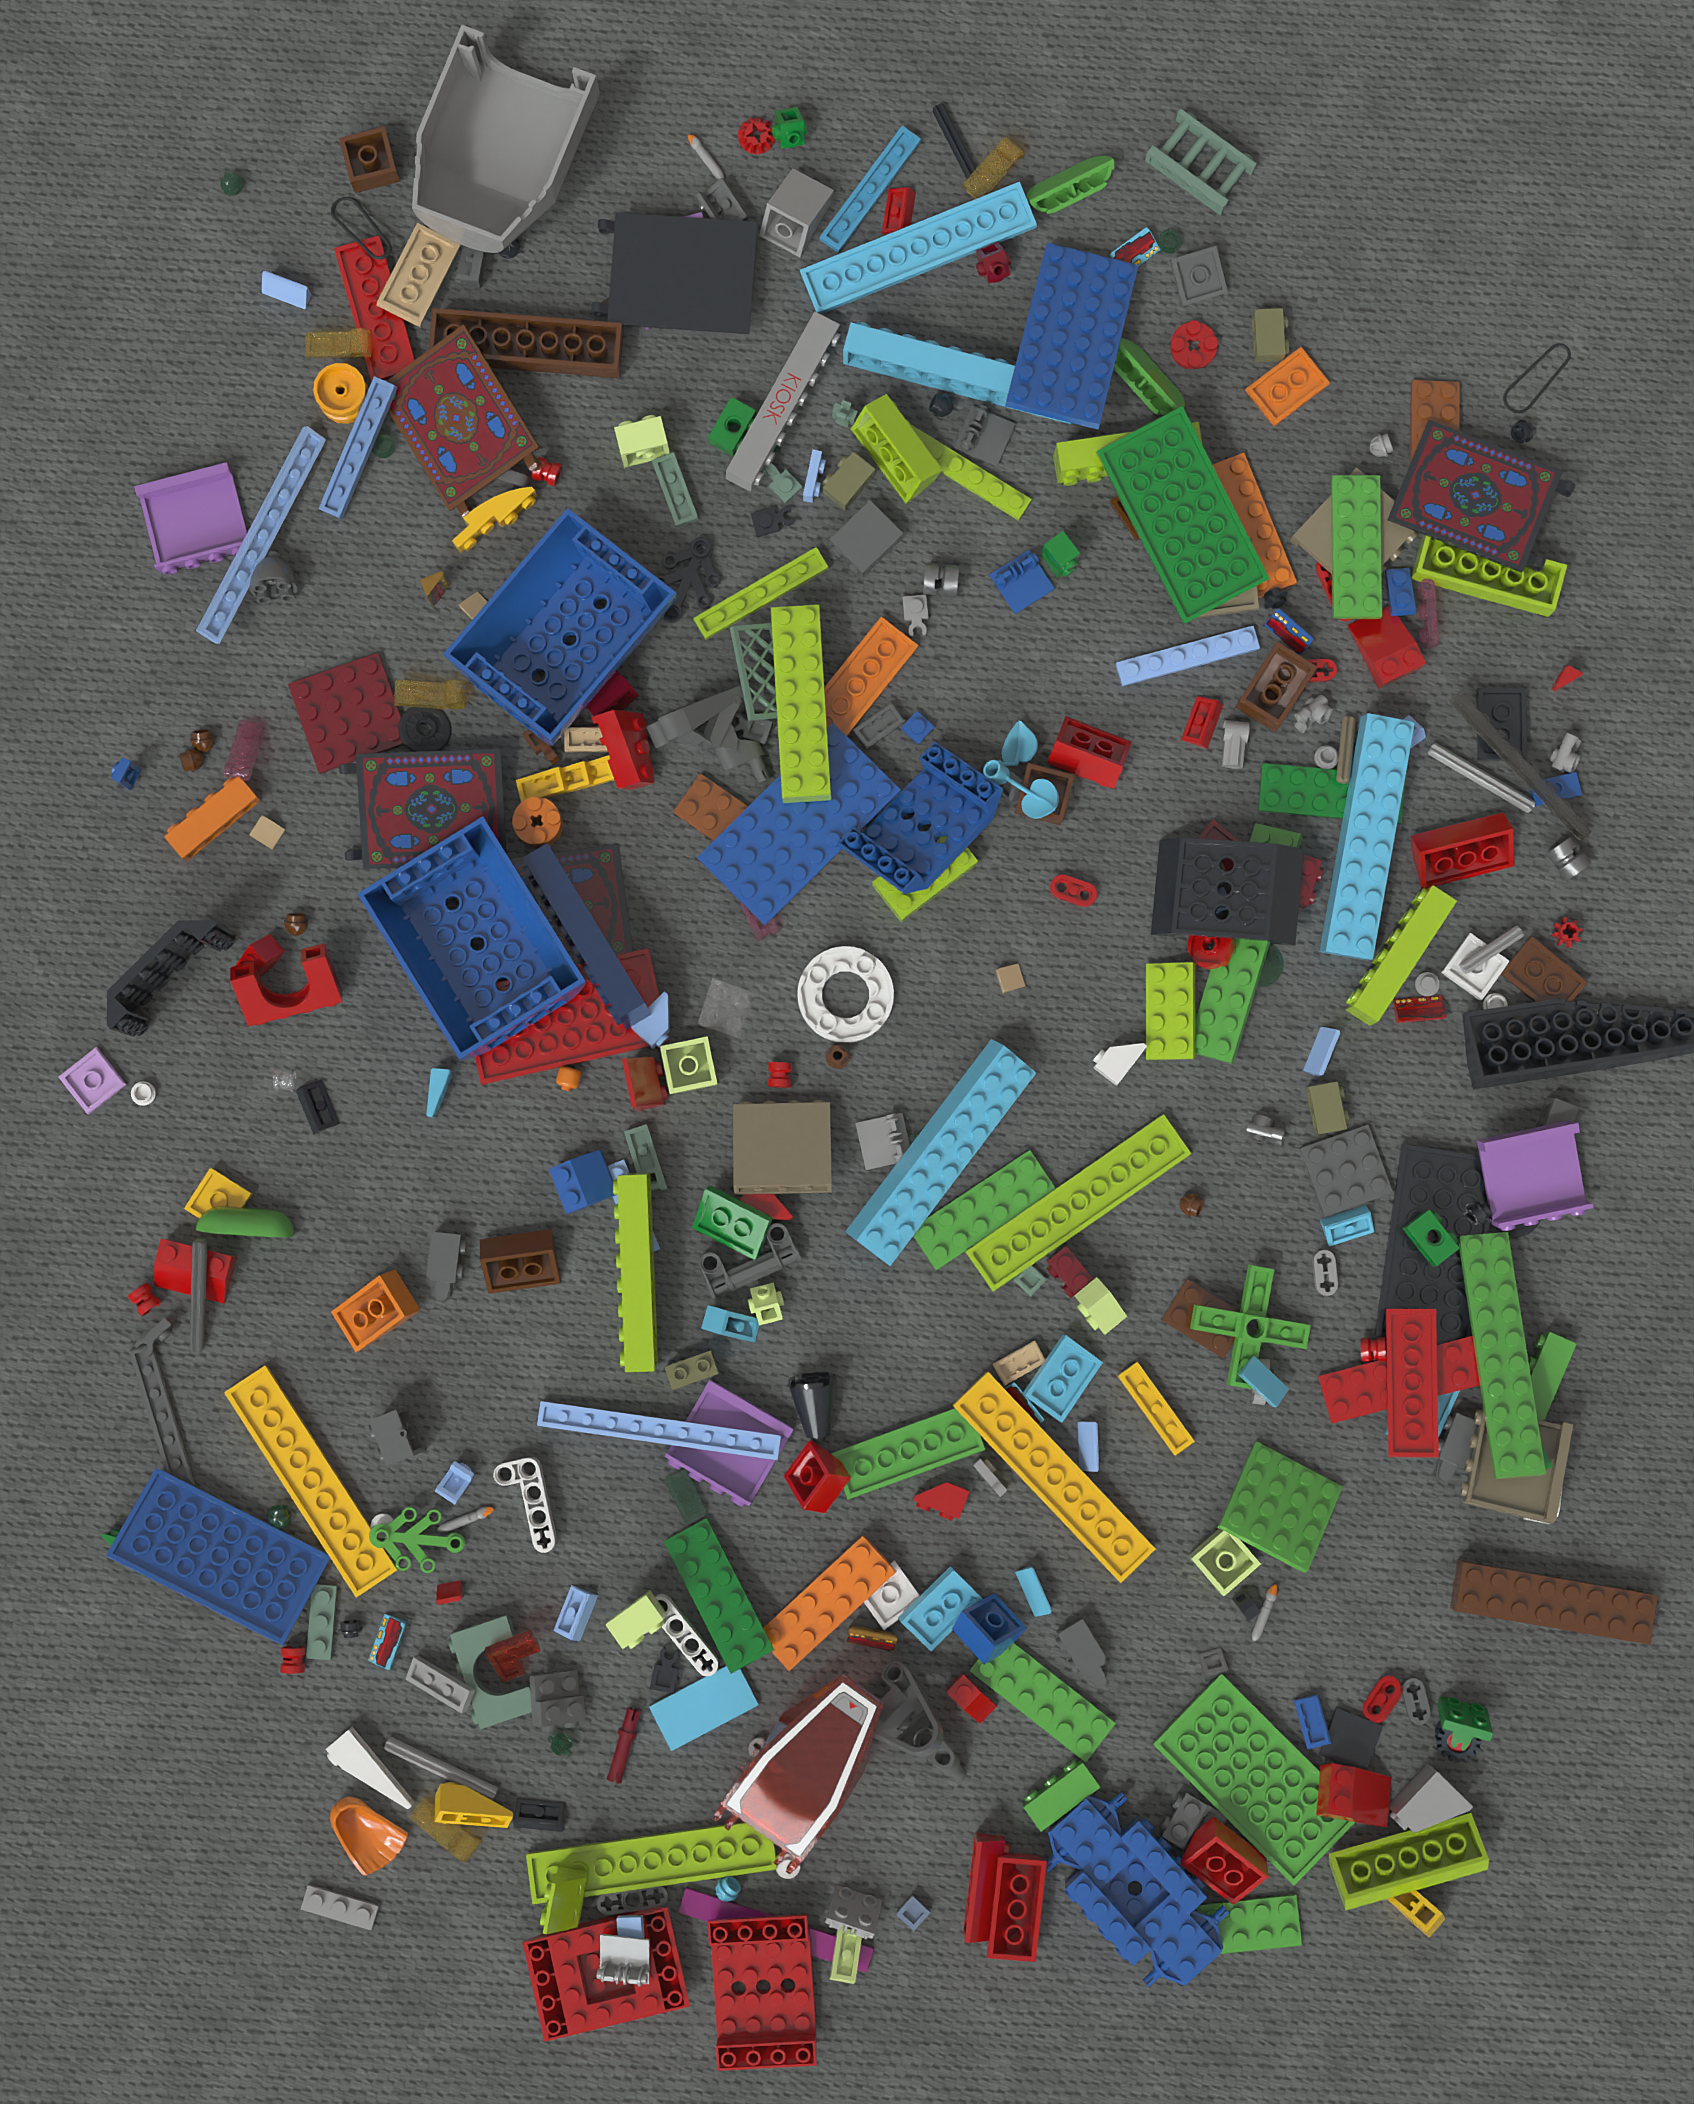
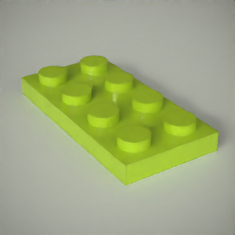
[1146,962,1195,1060]

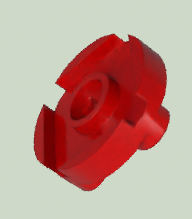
[1170,320,1218,369]
[1187,936,1235,969]

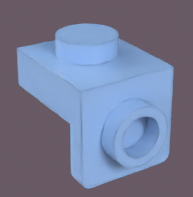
[435,1461,474,1504]

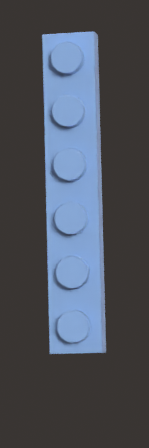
[1116,626,1260,686]

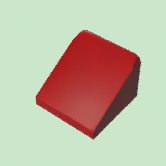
[1551,665,1583,692]
[436,1580,464,1605]

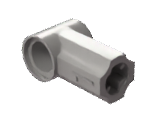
[1221,720,1249,769]

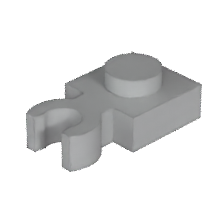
[902,595,928,638]
[972,1458,1007,1497]

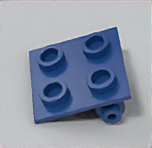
[989,550,1055,614]

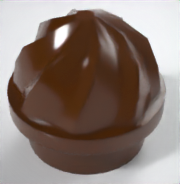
[190,729,215,753]
[179,749,204,773]
[284,913,308,936]
[1180,1194,1204,1218]

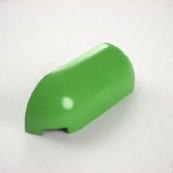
[1026,156,1114,214]
[1114,338,1185,415]
[196,1206,295,1237]

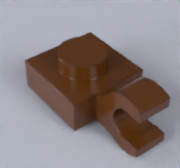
[522,729,560,765]

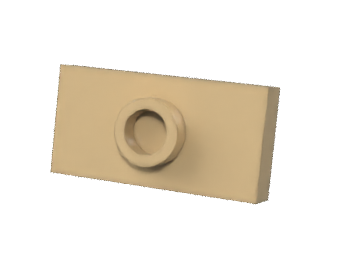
[564,727,608,752]
[992,1340,1046,1386]

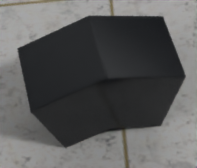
[1231,1589,1261,1621]

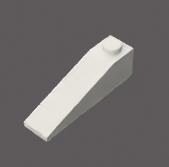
[326,1727,415,1809]

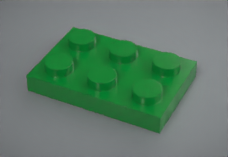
[692,1185,773,1260]

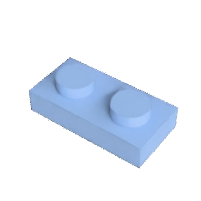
[803,450,826,503]

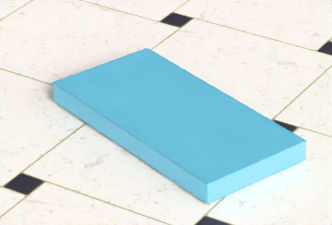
[649,1666,759,1751]

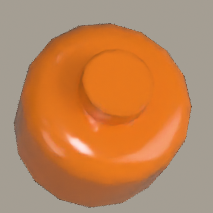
[556,1066,582,1091]

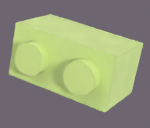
[1074,1277,1127,1335]

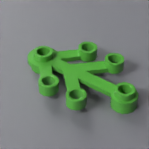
[369,1506,465,1573]

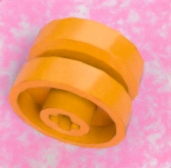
[313,363,369,424]

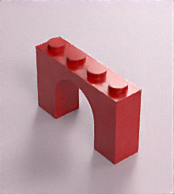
[230,943,342,1026]

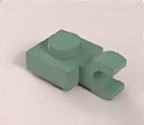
[832,400,858,427]
[763,463,802,504]

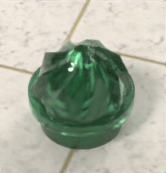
[220,171,244,196]
[267,1505,292,1529]

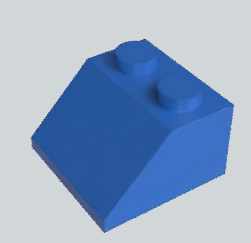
[549,1149,616,1214]
[952,1593,1027,1665]

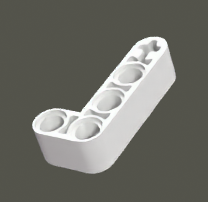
[494,1457,557,1553]
[644,1594,719,1676]

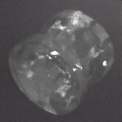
[273,1068,297,1093]

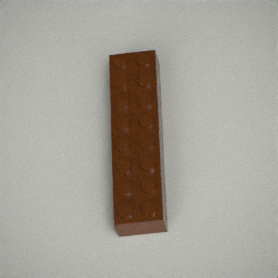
[428,308,624,378]
[1450,1559,1658,1645]

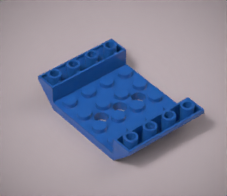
[837,741,1003,894]

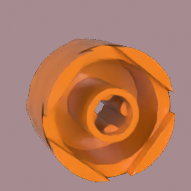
[512,796,563,848]

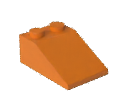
[331,1269,421,1353]

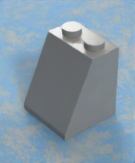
[759,168,834,257]
[1389,1763,1473,1833]

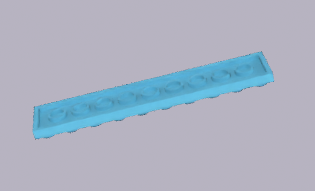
[800,182,1037,314]

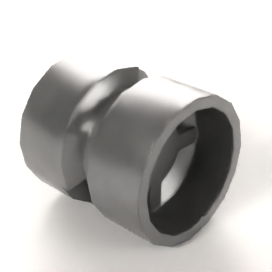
[923,563,959,597]
[1546,836,1592,881]

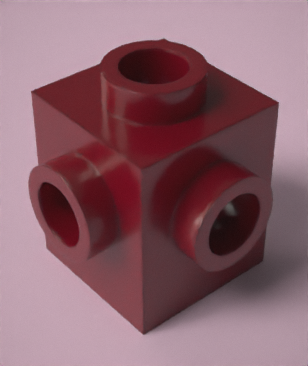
[975,242,1011,284]

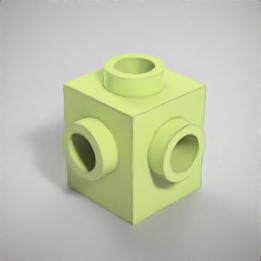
[748,1283,784,1325]

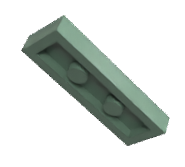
[652,452,698,528]
[306,1584,338,1660]

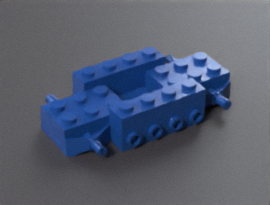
[1046,1791,1230,1988]

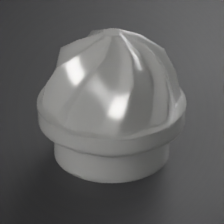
[1370,434,1394,457]

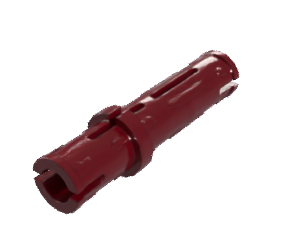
[606,1707,642,1784]

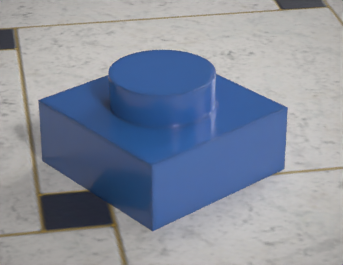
[901,711,935,745]

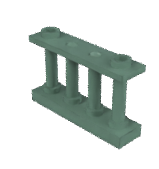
[1145,109,1257,215]

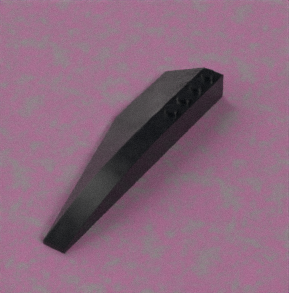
[1462,999,1694,1090]

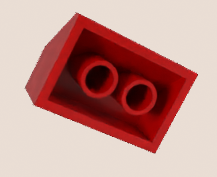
[1047,716,1132,789]
[154,1238,237,1304]
[1180,1816,1269,1905]

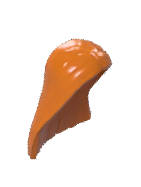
[329,1797,408,1876]

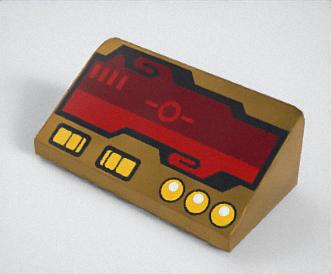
[420,571,450,607]
[846,1625,897,1652]

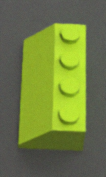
[851,394,942,504]

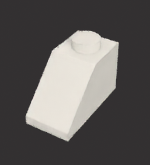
[1093,1043,1147,1085]

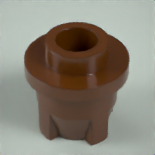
[826,1045,850,1069]

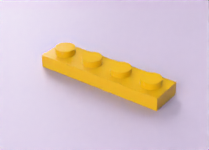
[1117,1362,1195,1456]

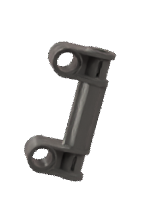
[699,1222,802,1299]

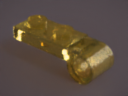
[962,136,1025,199]
[305,328,372,358]
[394,680,467,710]
[409,1797,482,1863]

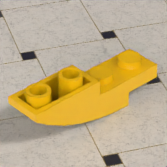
[452,487,537,553]

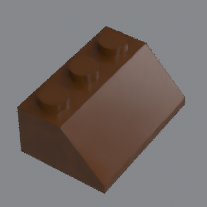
[480,1229,561,1294]

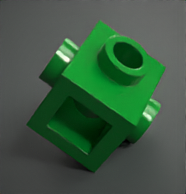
[772,107,807,149]

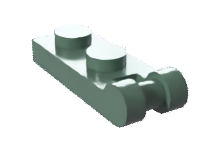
[624,1124,668,1191]

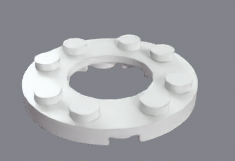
[798,946,894,1043]

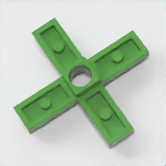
[1190,1264,1311,1389]

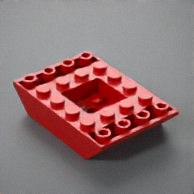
[522,1907,690,2042]

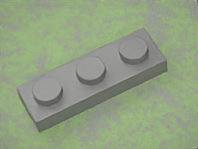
[405,1656,475,1713]
[301,1884,379,1930]

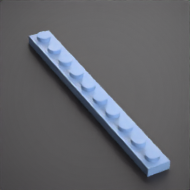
[196,426,326,644]
[537,1401,782,1460]

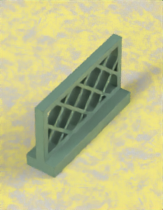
[730,623,777,721]

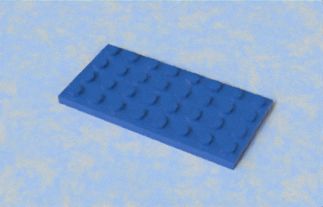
[1005,242,1139,429]
[697,723,901,926]
[106,1468,330,1646]

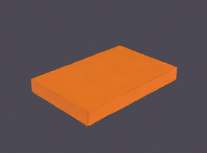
[1245,347,1330,427]

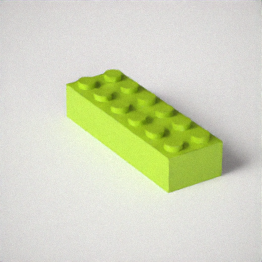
[1053,422,1202,486]
[1411,535,1567,617]
[1346,885,1457,1026]
[1329,1813,1489,1911]

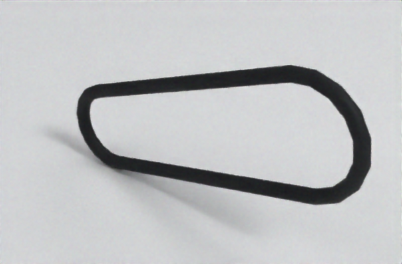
[331,197,392,260]
[1503,343,1571,414]

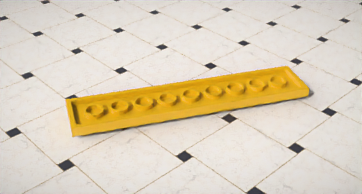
[224,1365,398,1597]
[952,1371,1156,1583]

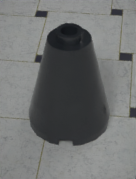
[788,1372,837,1442]

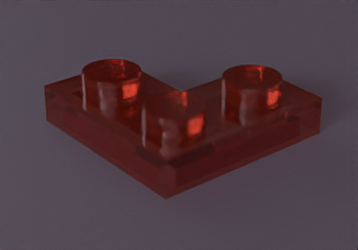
[485,1630,541,1682]

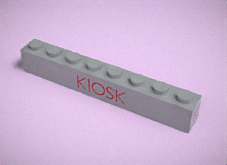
[726,312,841,492]

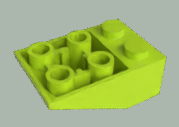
[540,1867,589,1934]

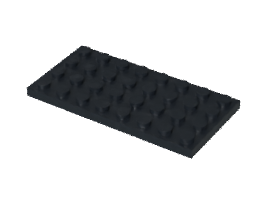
[1374,1144,1490,1345]

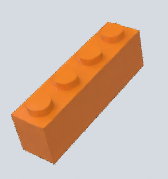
[164,775,261,861]

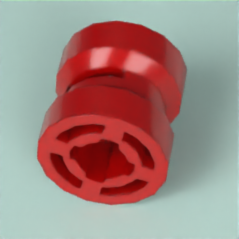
[532,456,563,487]
[767,1062,792,1088]
[127,1283,162,1317]
[1360,1337,1387,1362]
[280,1646,306,1674]

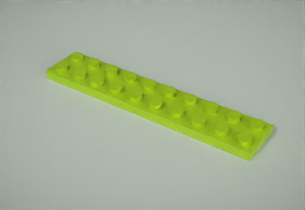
[965,1114,1191,1292]
[526,1818,777,1904]

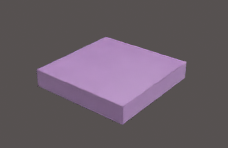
[59,1047,127,1115]

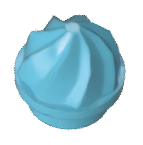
[715,1876,741,1902]

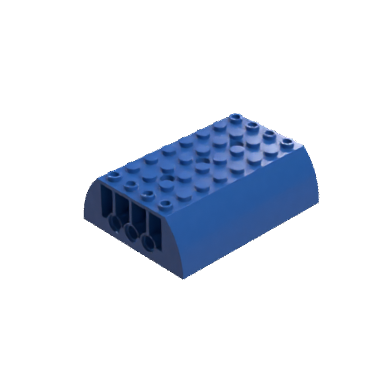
[443,508,678,746]
[357,816,586,1060]

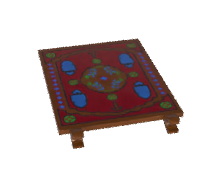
[386,324,542,518]

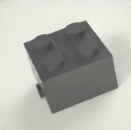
[369,1406,425,1466]

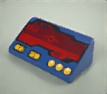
[1265,608,1314,655]

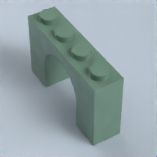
[448,1613,532,1729]

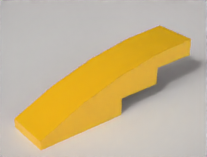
[516,755,614,802]

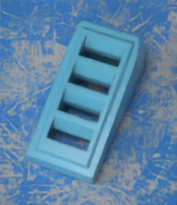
[426,1068,453,1118]

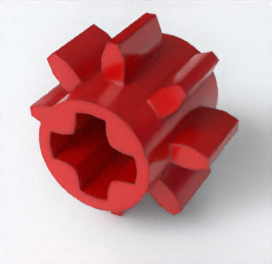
[1550,917,1583,948]

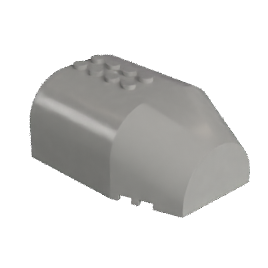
[412,25,600,253]

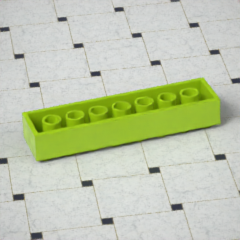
[771,605,831,803]
[613,1172,658,1372]

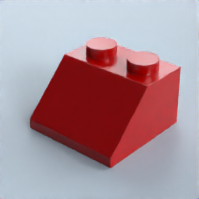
[784,1440,851,1514]

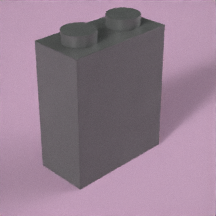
[829,500,903,578]

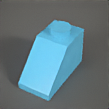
[701,1305,759,1343]

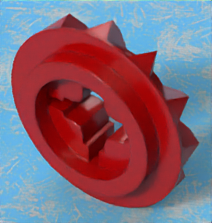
[738,116,775,154]

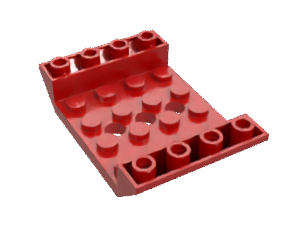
[707,1914,817,2071]

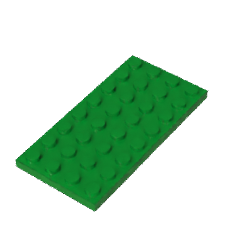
[1096,406,1270,624]

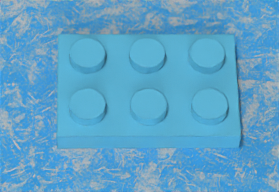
[1022,1334,1103,1423]
[898,1566,983,1651]

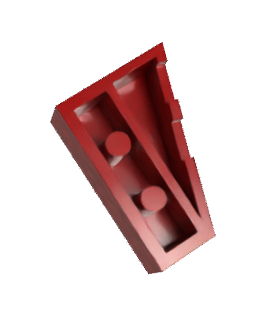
[591,710,655,790]

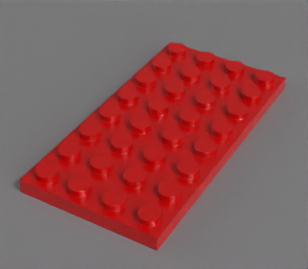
[475,948,670,1085]

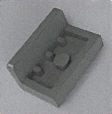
[695,178,750,221]

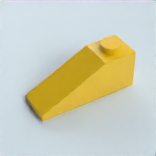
[435,1782,513,1828]
[1387,1890,1445,1938]

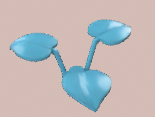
[983,720,1059,819]

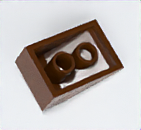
[1235,642,1317,732]

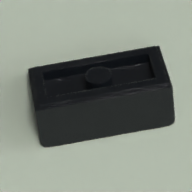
[296,1080,340,1135]
[513,1798,566,1832]

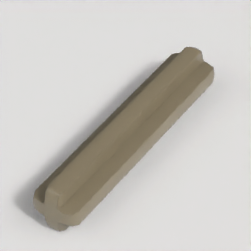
[1336,716,1356,784]

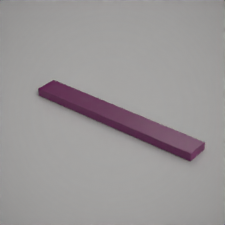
[678,1887,874,1973]

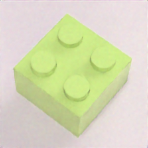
[614,415,670,468]
[660,1037,717,1095]
[1188,1529,1261,1596]
[605,1590,667,1649]

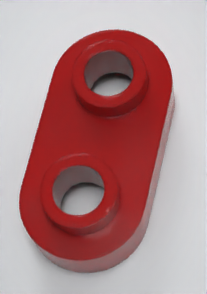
[1050,875,1097,907]
[1363,1676,1403,1723]

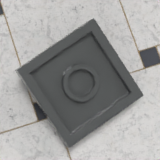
[1169,246,1228,306]

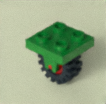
[1435,1696,1493,1762]

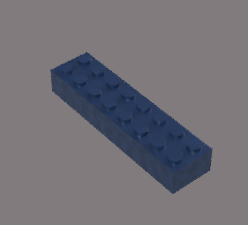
[523,843,651,1030]

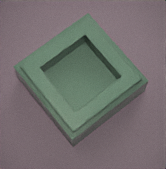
[1013,1265,1047,1297]

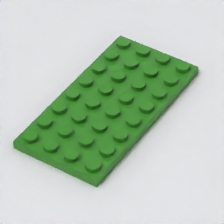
[1152,1674,1355,1885]

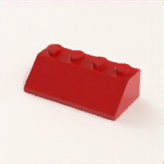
[1411,812,1514,889]
[963,1832,1009,1943]
[986,1853,1047,1962]

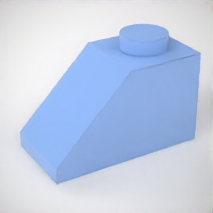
[631,991,670,1049]

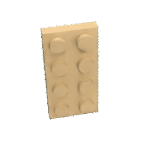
[377,223,460,327]

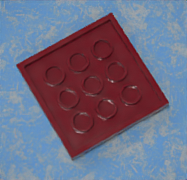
[288,653,404,774]

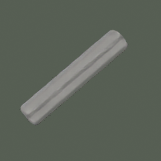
[1459,926,1524,974]

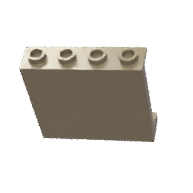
[1290,467,1418,574]
[733,1100,832,1195]
[1460,1406,1573,1524]

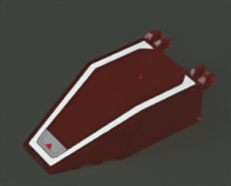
[712,1674,884,1875]

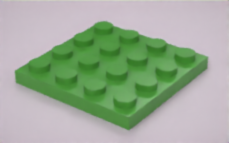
[1217,1441,1343,1573]

